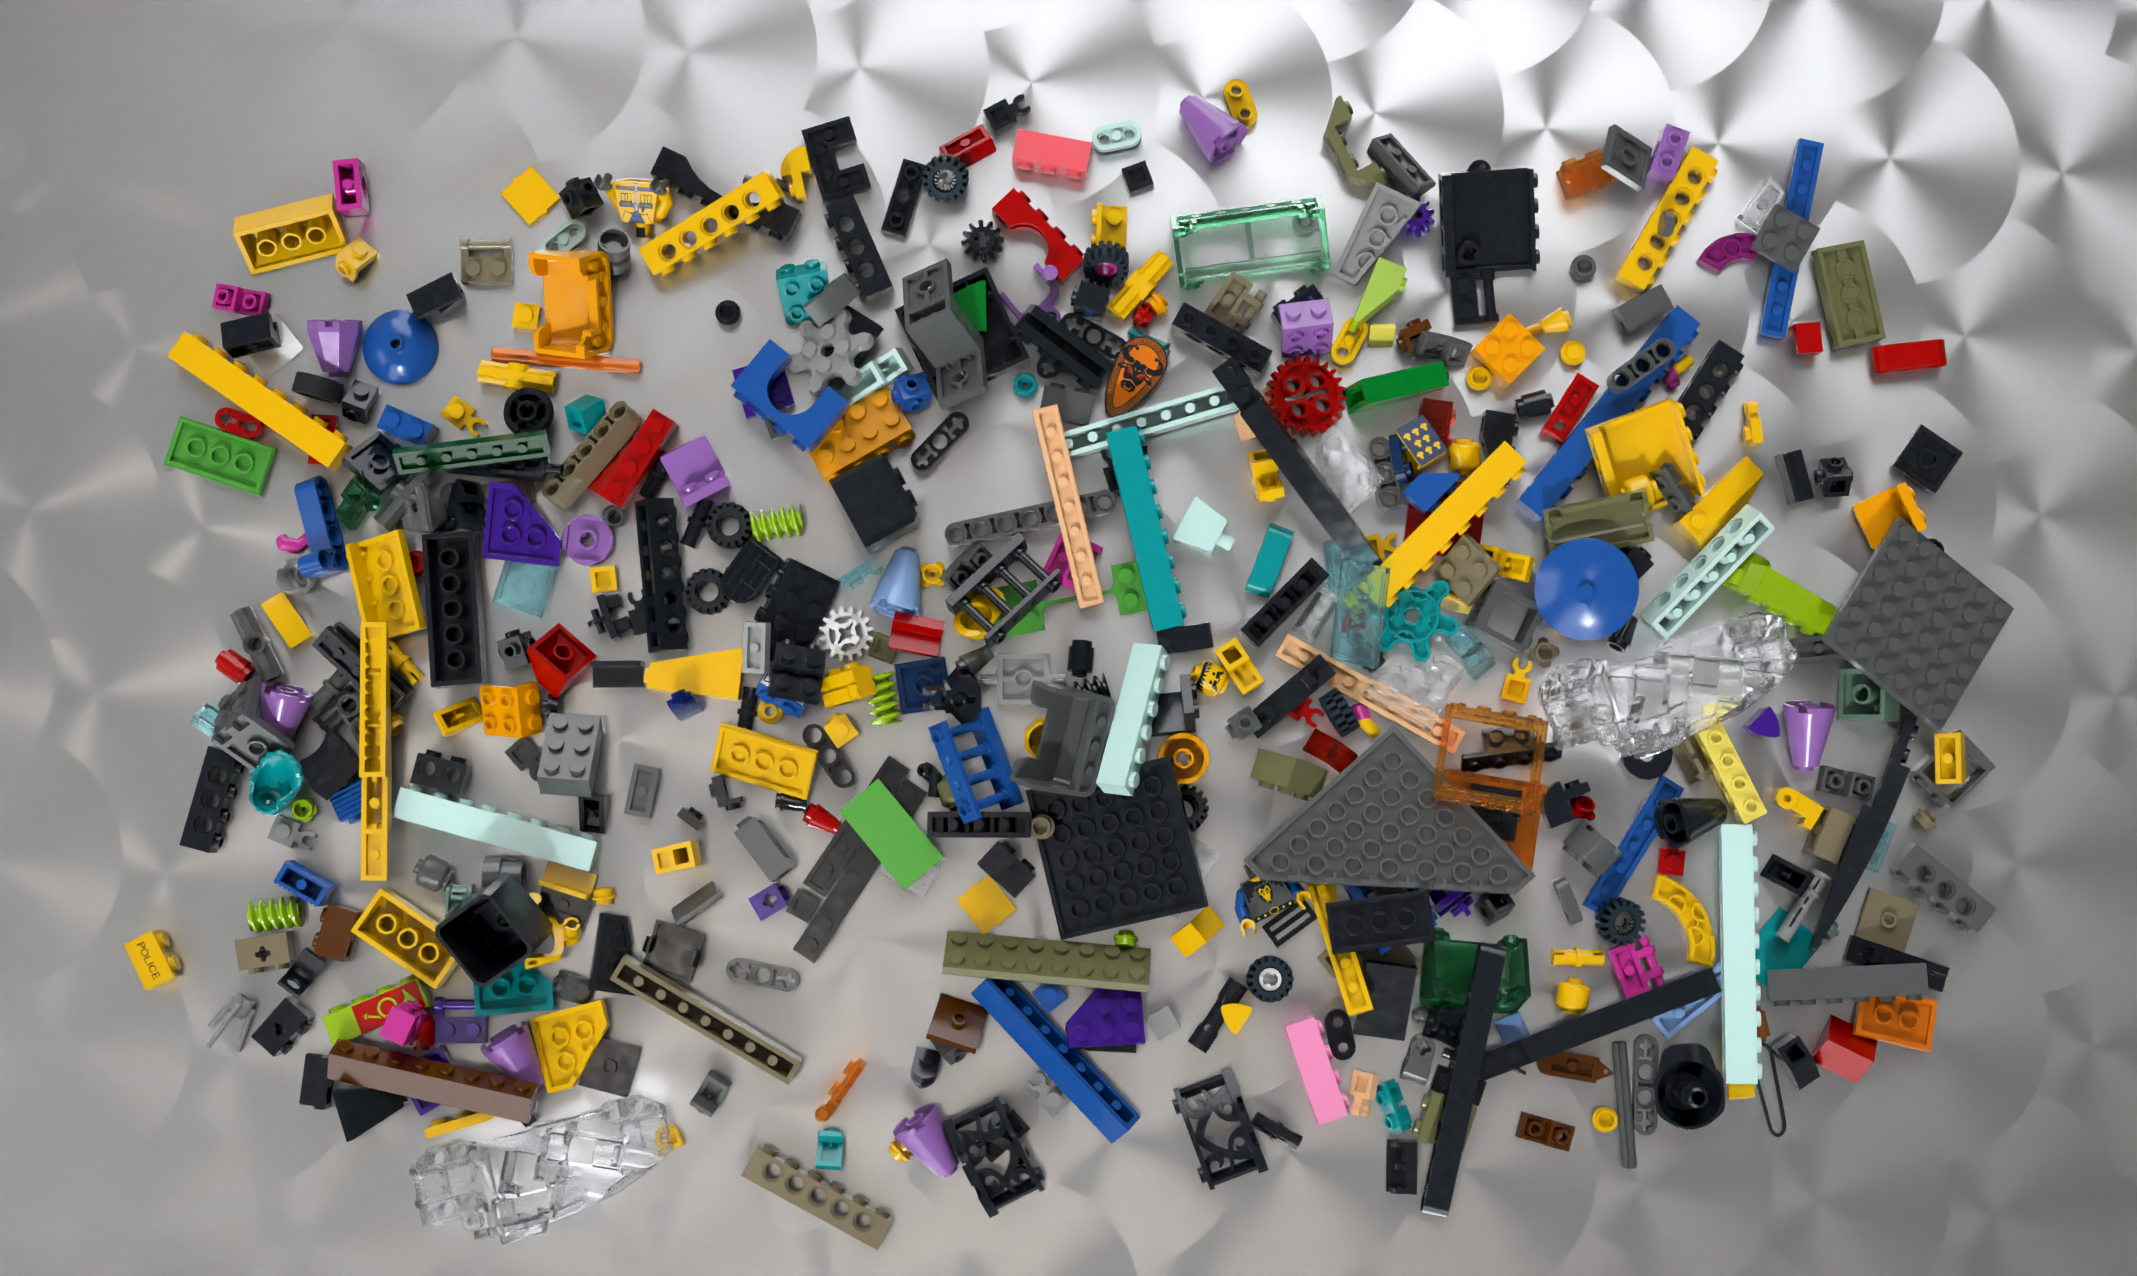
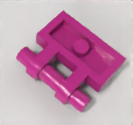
[1607,935,1665,999]

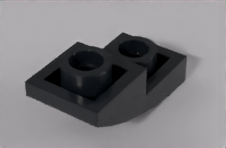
[1156,622,1214,654]

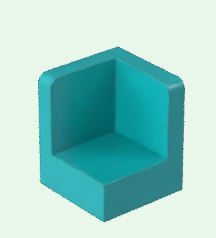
[564,395,606,434]

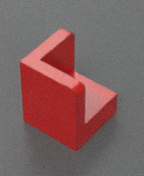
[1788,322,1823,356]

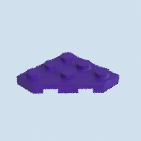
[482,481,562,567]
[1066,988,1145,1048]

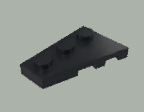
[588,913,637,996]

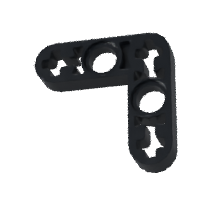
[1036,313,1126,381]

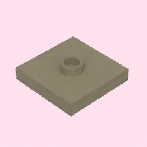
[1853,887,1919,952]

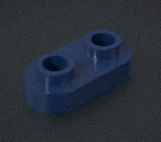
[1389,434,1414,484]

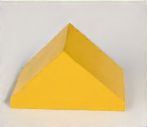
[433,696,483,737]
[1169,906,1225,957]

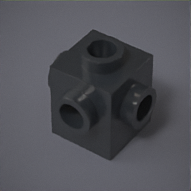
[559,177,604,220]
[1814,457,1853,497]
[497,629,536,670]

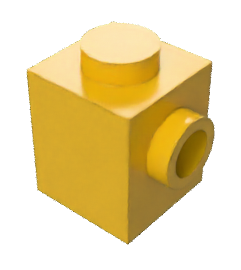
[823,712,861,749]

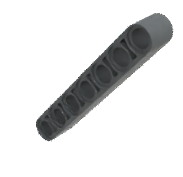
[945,490,1116,547]

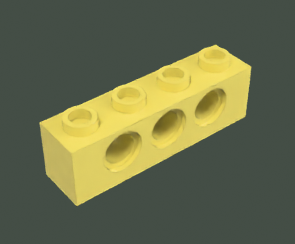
[1692,721,1768,824]

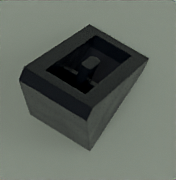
[578,793,611,834]
[1760,854,1815,898]

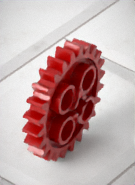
[1265,355,1347,438]

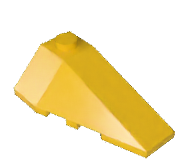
[1673,456,1764,552]

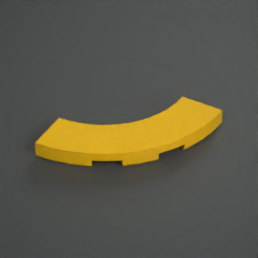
[1650,873,1715,968]

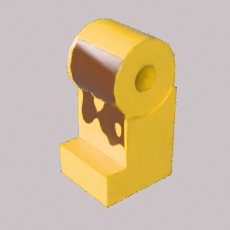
[1772,787,1824,830]

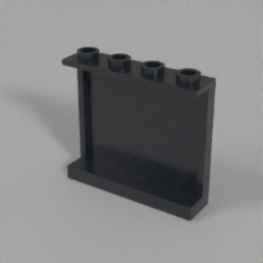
[1438,167,1540,277]

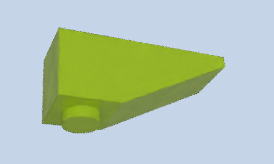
[1349,257,1408,332]

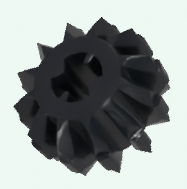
[961,220,1004,263]

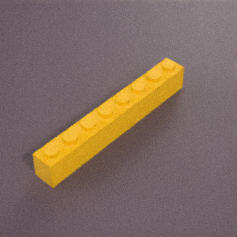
[167,331,353,472]
[1359,441,1527,609]

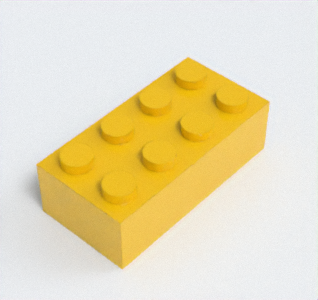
[351,887,458,989]

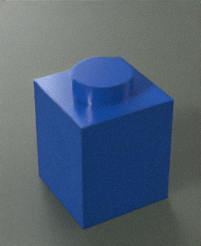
[1032,983,1068,1014]

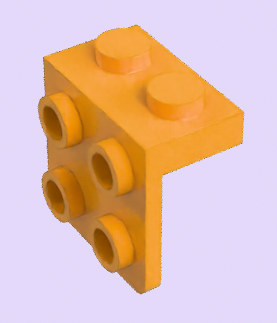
[1853,482,1927,550]
[480,681,543,738]

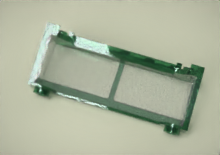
[1171,196,1331,290]

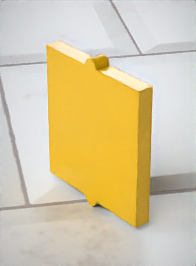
[501,166,561,226]
[957,875,1017,934]

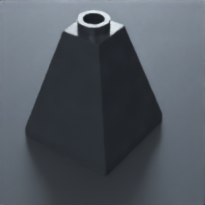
[332,1088,408,1142]

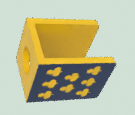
[1396,415,1448,477]

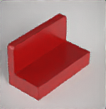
[888,611,945,658]

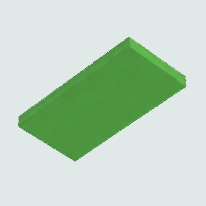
[164,416,278,496]
[839,778,944,890]

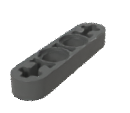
[1632,1034,1659,1136]

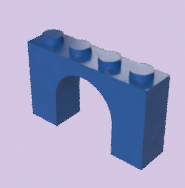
[731,339,850,453]

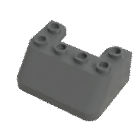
[1010,680,1115,797]

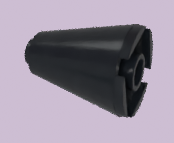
[1654,797,1727,849]

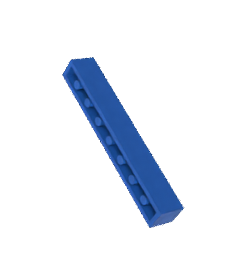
[971,978,1141,1144]

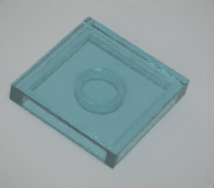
[492,561,557,618]

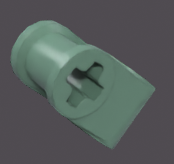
[445,882,476,917]

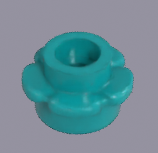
[1013,373,1038,397]

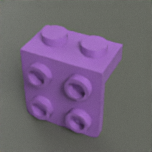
[1278,298,1334,358]

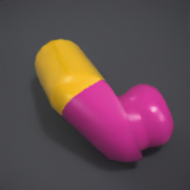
[1663,354,1694,390]
[1351,703,1381,738]

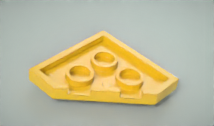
[529,999,610,1094]

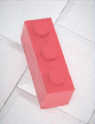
[1012,129,1092,179]

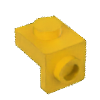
[335,237,378,282]

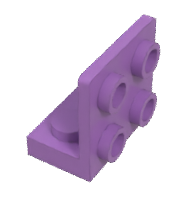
[660,434,731,508]

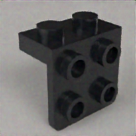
[1151,674,1200,737]

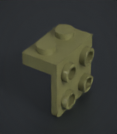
[1412,1089,1477,1152]

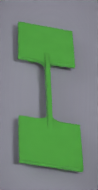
[995,561,1148,637]

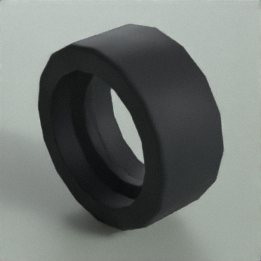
[292,371,344,404]

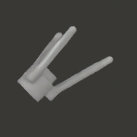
[206,993,257,1052]

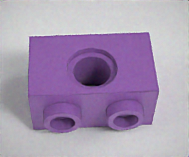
[1646,124,1691,186]

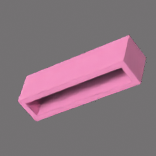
[1283,1015,1350,1125]

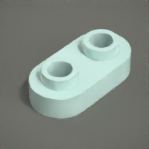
[1092,120,1142,153]
[540,219,588,251]

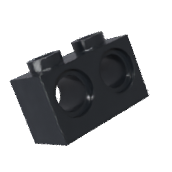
[410,749,473,795]

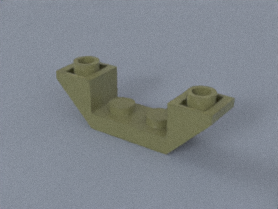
[1323,95,1388,189]

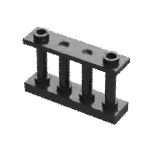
[945,532,1063,649]

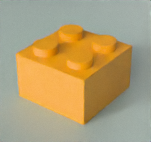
[1470,313,1546,388]

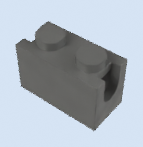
[1040,383,1094,427]

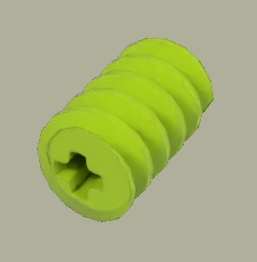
[750,504,805,542]
[867,671,903,726]
[247,896,305,933]

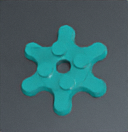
[1366,580,1459,662]

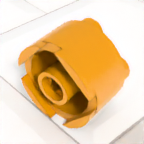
[1157,733,1209,784]

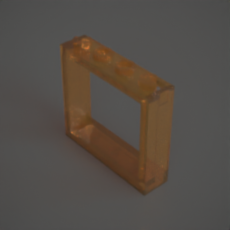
[1430,702,1549,816]

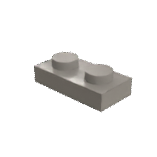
[742,621,771,674]

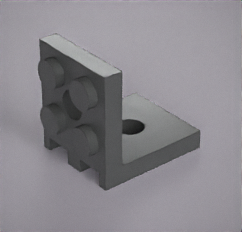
[211,676,295,771]

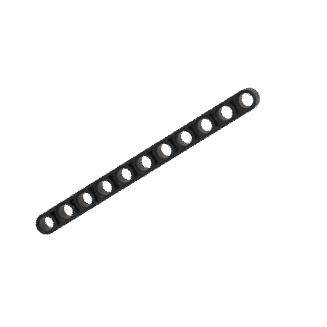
[1420,942,1506,1218]

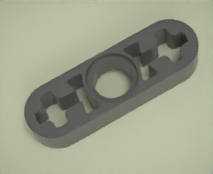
[726,958,800,992]

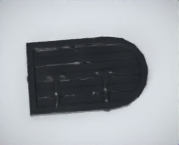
[721,536,783,604]

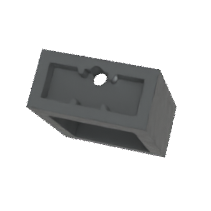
[1464,580,1543,653]
[1909,729,1996,809]
[734,816,797,882]

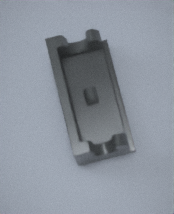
[1611,284,1674,333]

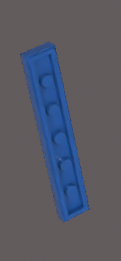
[1582,775,1684,916]

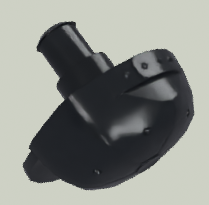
[1653,1043,1725,1130]

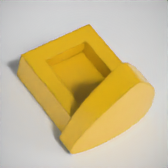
[1221,1003,1253,1034]

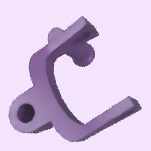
[1000,263,1061,322]

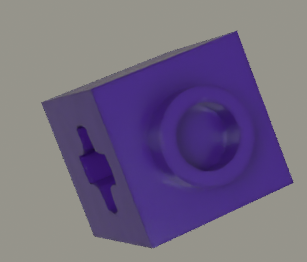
[748,883,790,921]

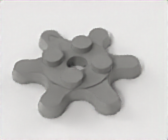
[787,309,874,397]

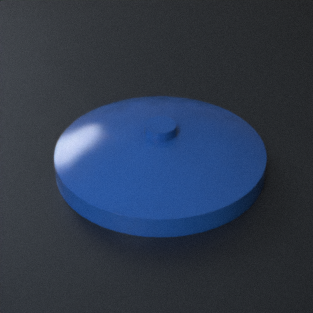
[1534,538,1639,641]

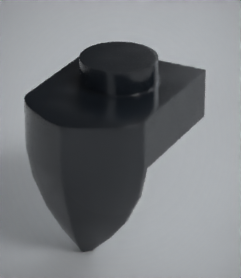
[911,1046,941,1089]

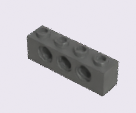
[1890,843,1997,933]

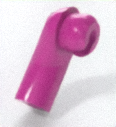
[276,533,309,554]

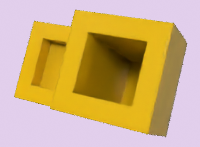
[1247,449,1285,502]
[1479,544,1535,583]
[651,840,703,875]

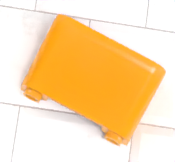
[528,251,614,359]

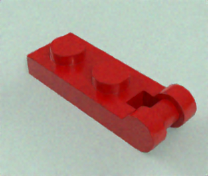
[1539,373,1599,446]

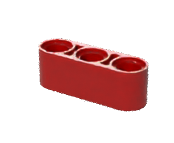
[1871,339,1947,374]

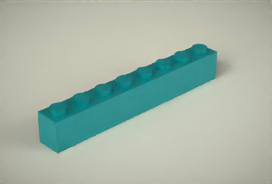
[1105,425,1187,632]

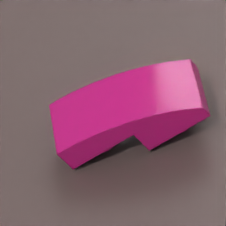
[212,283,271,316]

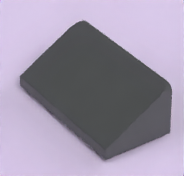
[671,881,723,926]

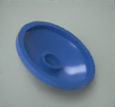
[362,310,439,385]

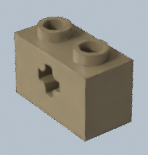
[235,931,297,974]

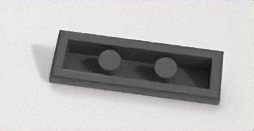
[1367,133,1436,200]

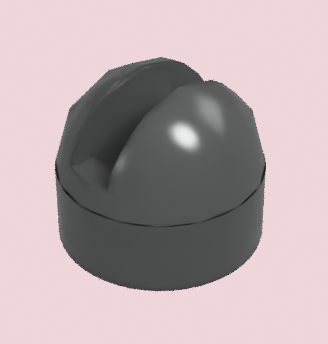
[602,505,624,527]

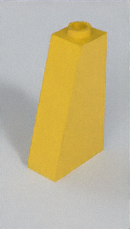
[644,648,744,700]

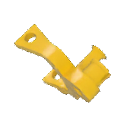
[524,892,582,970]

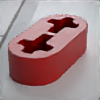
[214,407,265,439]

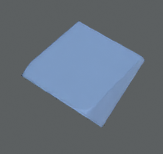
[1494,1011,1530,1045]

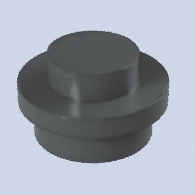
[1570,255,1596,280]

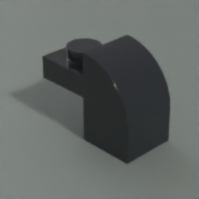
[1539,779,1591,829]

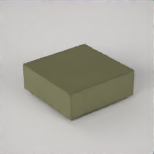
[868,632,897,665]

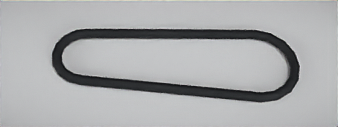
[1756,1042,1787,1137]

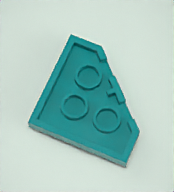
[473,961,554,1017]

